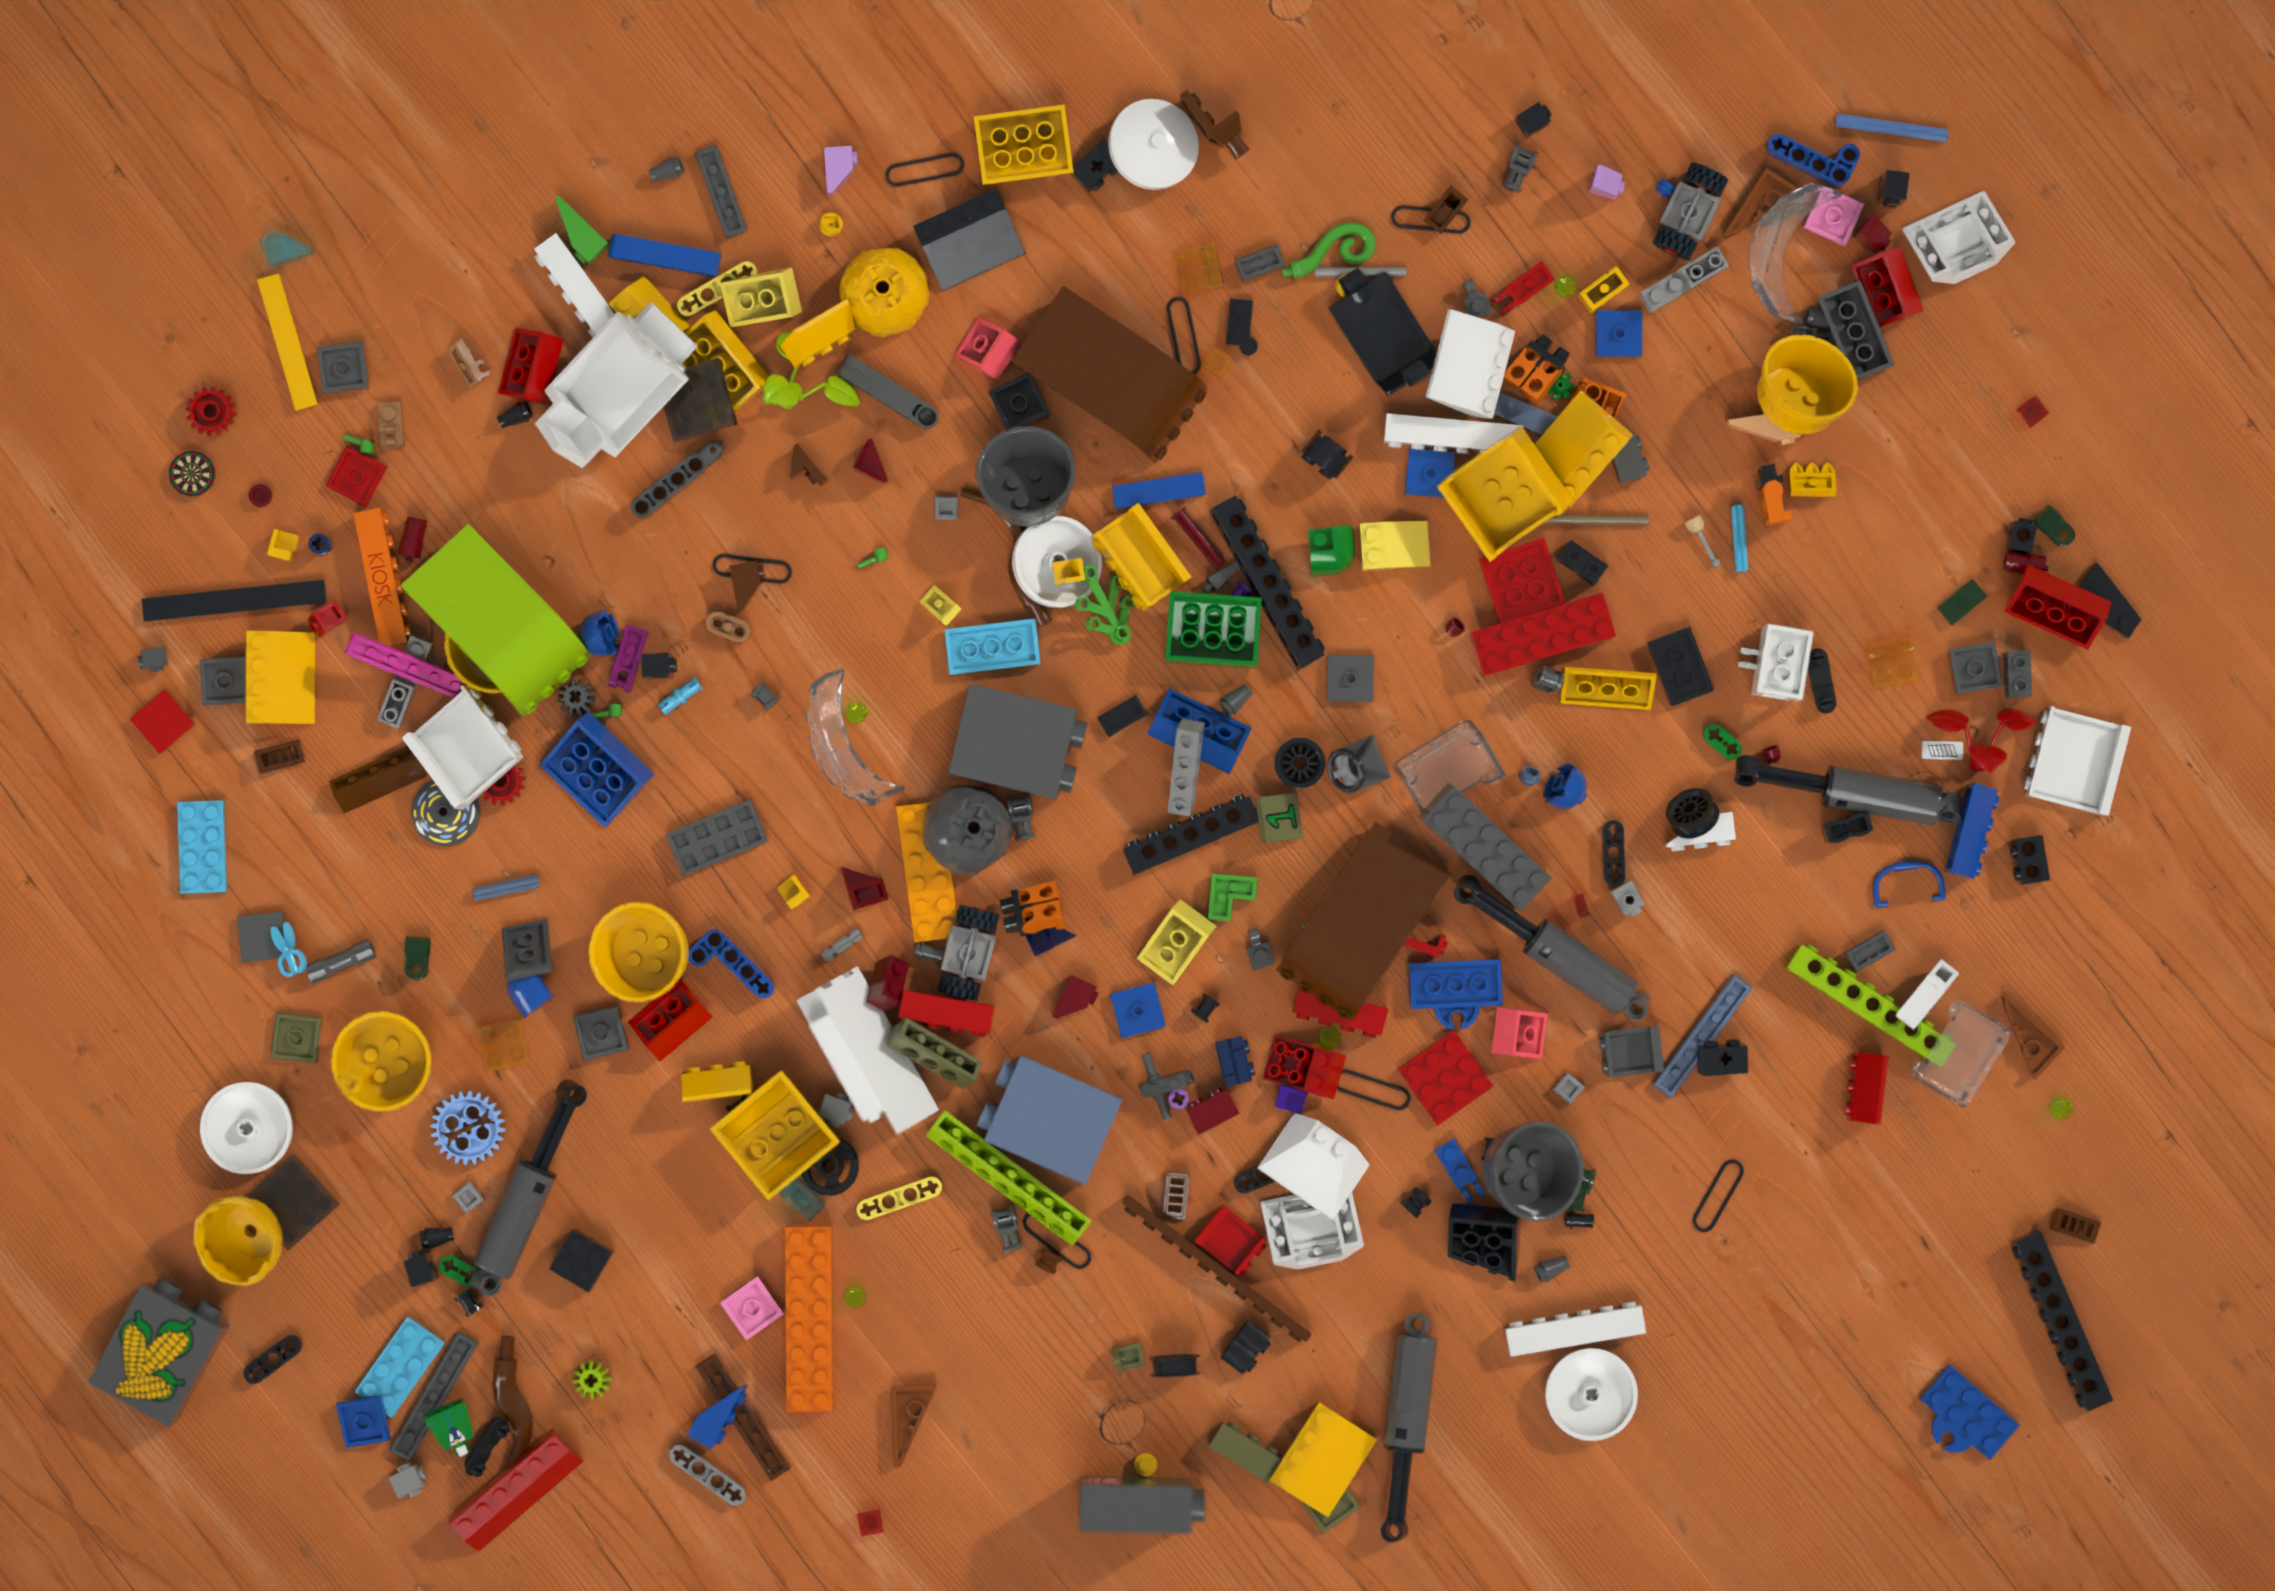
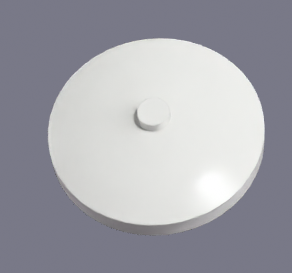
[1108,99,1199,190]
[1012,516,1102,608]
[200,1082,293,1174]
[1545,1348,1638,1441]

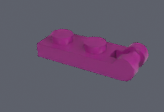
[608,625,649,693]

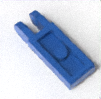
[1434,1138,1485,1204]

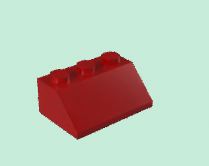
[1850,247,1924,328]
[498,327,564,405]
[628,978,712,1062]
[1844,1052,1889,1125]

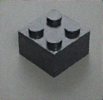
[988,373,1050,431]
[549,1228,615,1293]

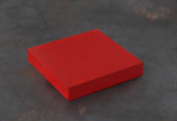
[325,446,388,507]
[130,690,195,754]

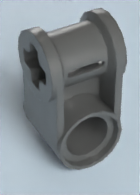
[1531,664,1565,693]

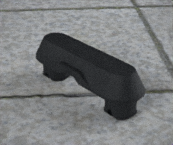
[1808,648,1836,714]
[464,1418,510,1477]

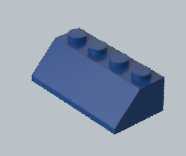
[1147,688,1252,774]
[1945,783,1999,879]

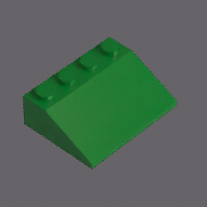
[1165,591,1262,669]

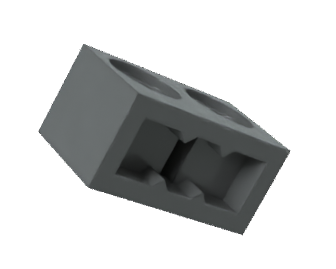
[2003,651,2032,698]

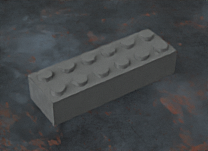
[1417,783,1551,911]

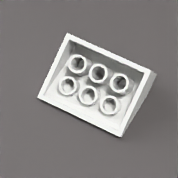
[1426,309,1515,419]

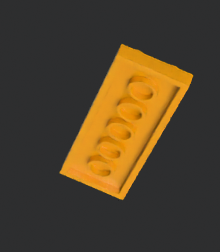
[896,802,959,943]

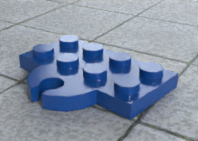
[1409,959,1503,1030]
[1920,1365,2020,1460]

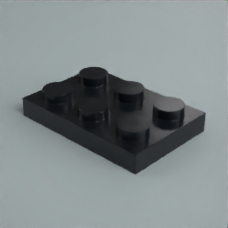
[1647,627,1714,707]

